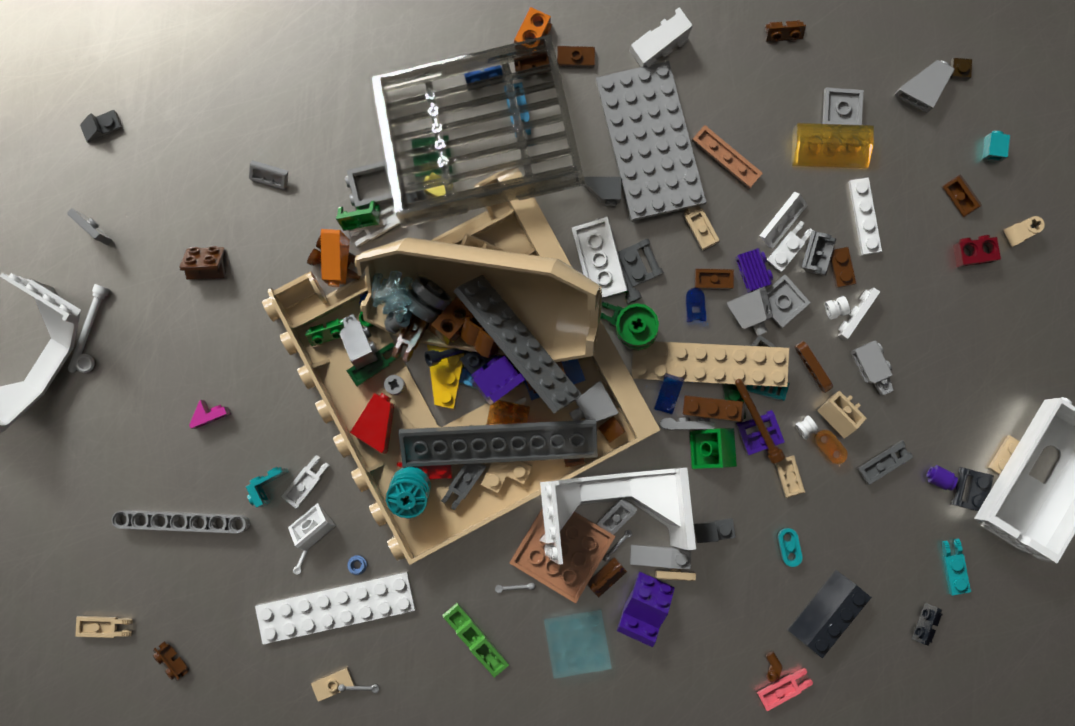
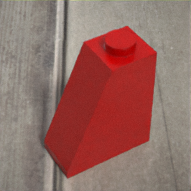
[350,393,395,454]

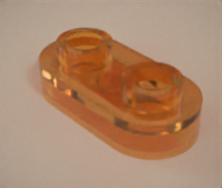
[814,430,848,464]

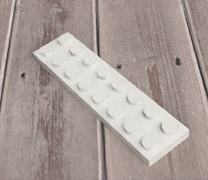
[255,572,416,644]

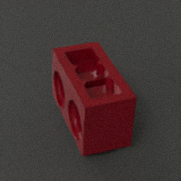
[953,235,1001,268]

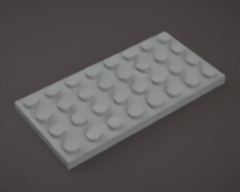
[596,61,706,221]

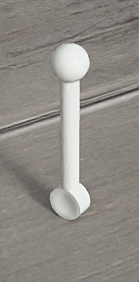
[293,550,308,575]

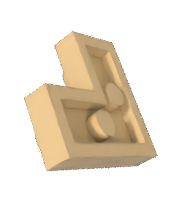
[481,461,532,493]

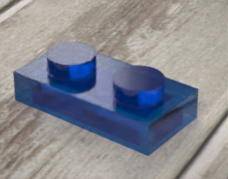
[654,373,684,414]

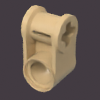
[1003,216,1045,247]

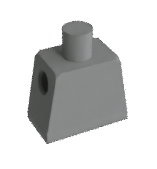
[727,286,772,336]
[569,381,618,422]

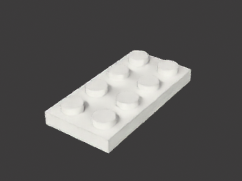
[572,217,628,298]

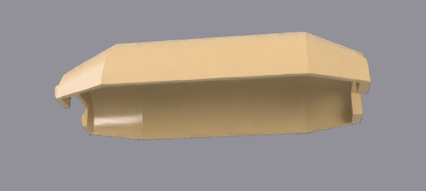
[355,237,602,362]

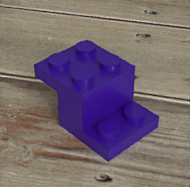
[469,355,525,405]
[617,572,675,647]

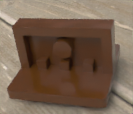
[179,246,226,280]

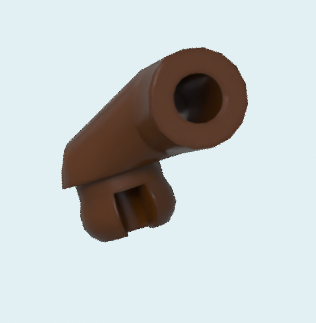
[765,651,783,682]

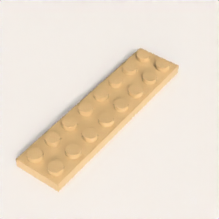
[631,341,789,387]

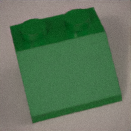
[689,428,737,469]

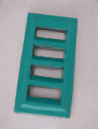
[746,382,790,401]

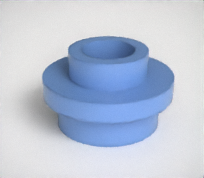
[347,555,367,575]

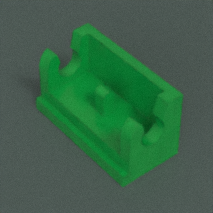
[336,200,380,231]

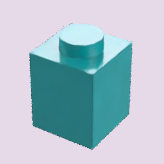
[982,131,1010,162]

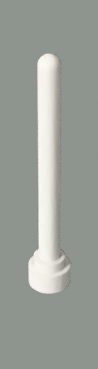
[68,284,110,373]

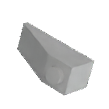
[630,545,691,569]

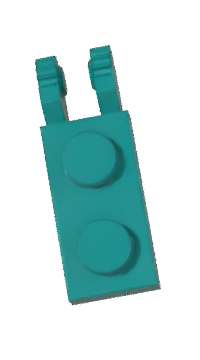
[942,538,971,596]

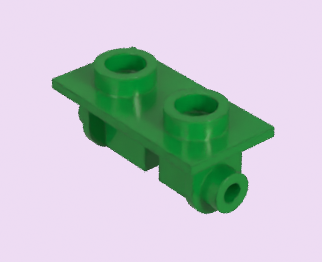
[305,318,345,346]

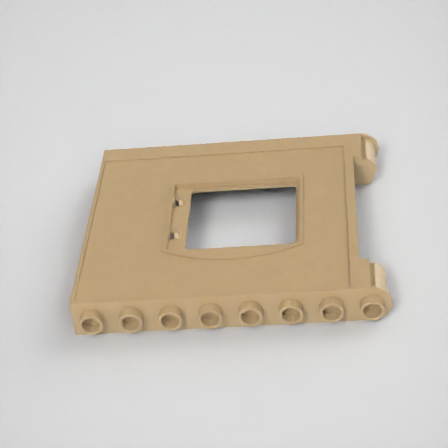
[262,161,660,565]

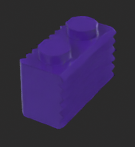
[735,248,773,293]

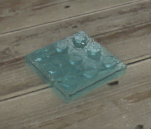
[544,609,612,678]

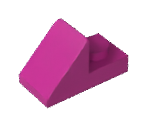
[189,400,231,429]

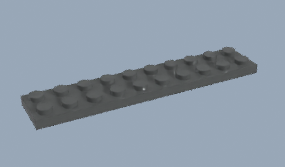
[399,419,598,467]

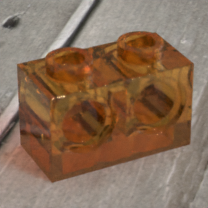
[486,400,530,425]

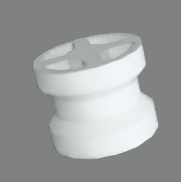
[795,416,819,440]

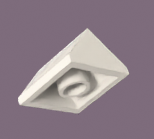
[288,503,336,551]

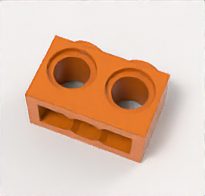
[514,7,553,54]

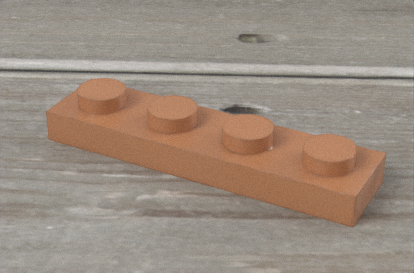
[692,125,763,189]

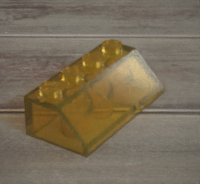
[792,123,874,168]

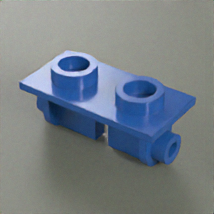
[464,62,504,90]

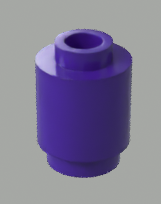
[926,465,958,491]

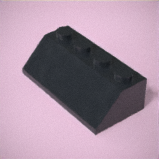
[787,570,872,659]

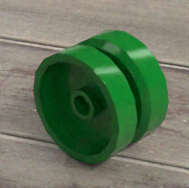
[616,303,659,351]

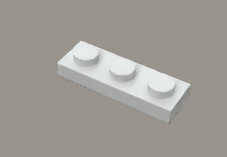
[759,192,807,249]
[837,288,880,341]

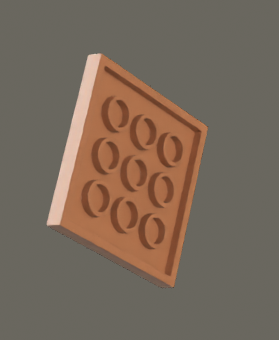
[509,507,616,604]

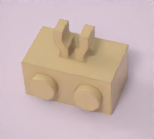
[817,391,867,439]

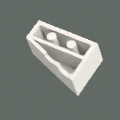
[630,7,693,67]

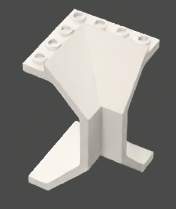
[0,273,81,432]
[540,468,696,564]

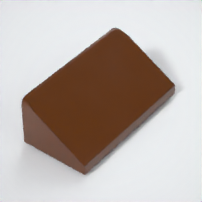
[943,174,982,217]

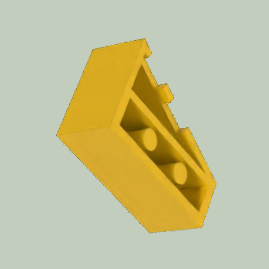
[427,345,466,409]

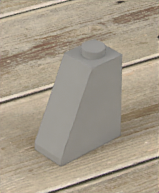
[895,60,954,113]

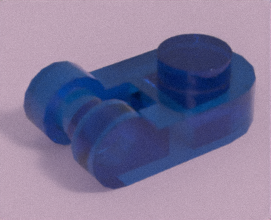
[685,288,706,322]

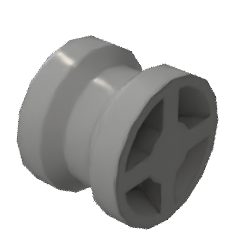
[384,375,405,395]

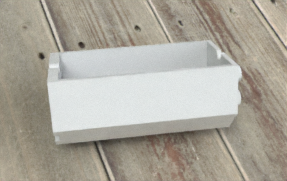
[974,397,1075,563]

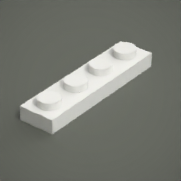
[848,177,882,255]

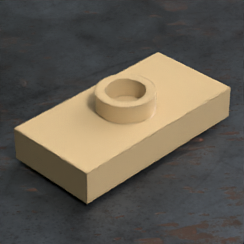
[775,455,805,498]
[655,568,696,581]
[311,667,355,702]

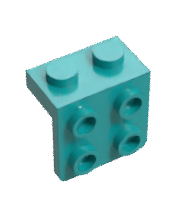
[246,467,289,508]

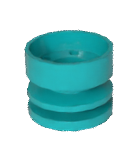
[386,467,431,518]

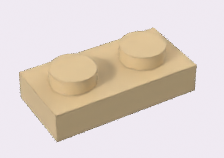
[988,435,1020,475]

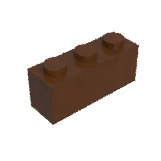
[683,395,745,421]

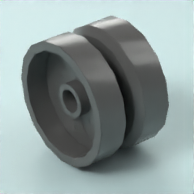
[401,275,452,323]

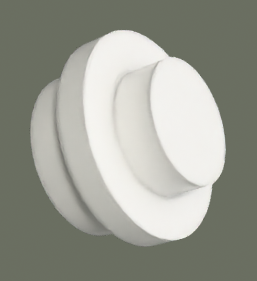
[74,354,95,373]

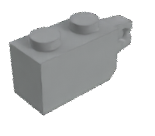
[850,340,893,395]

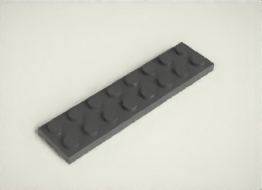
[454,275,582,414]

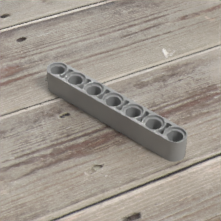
[112,510,250,533]

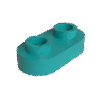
[777,528,803,567]

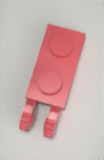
[757,668,813,711]

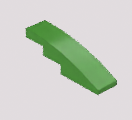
[442,603,509,678]

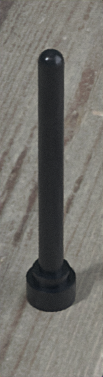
[424,348,469,367]

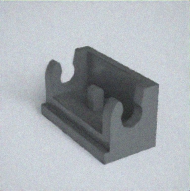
[802,231,836,276]

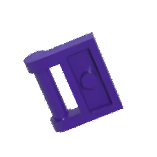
[736,410,785,455]

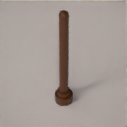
[735,379,785,464]

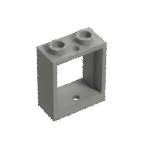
[345,159,402,210]

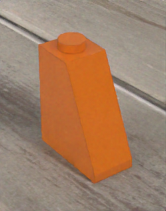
[321,229,350,287]

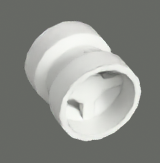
[824,296,850,320]

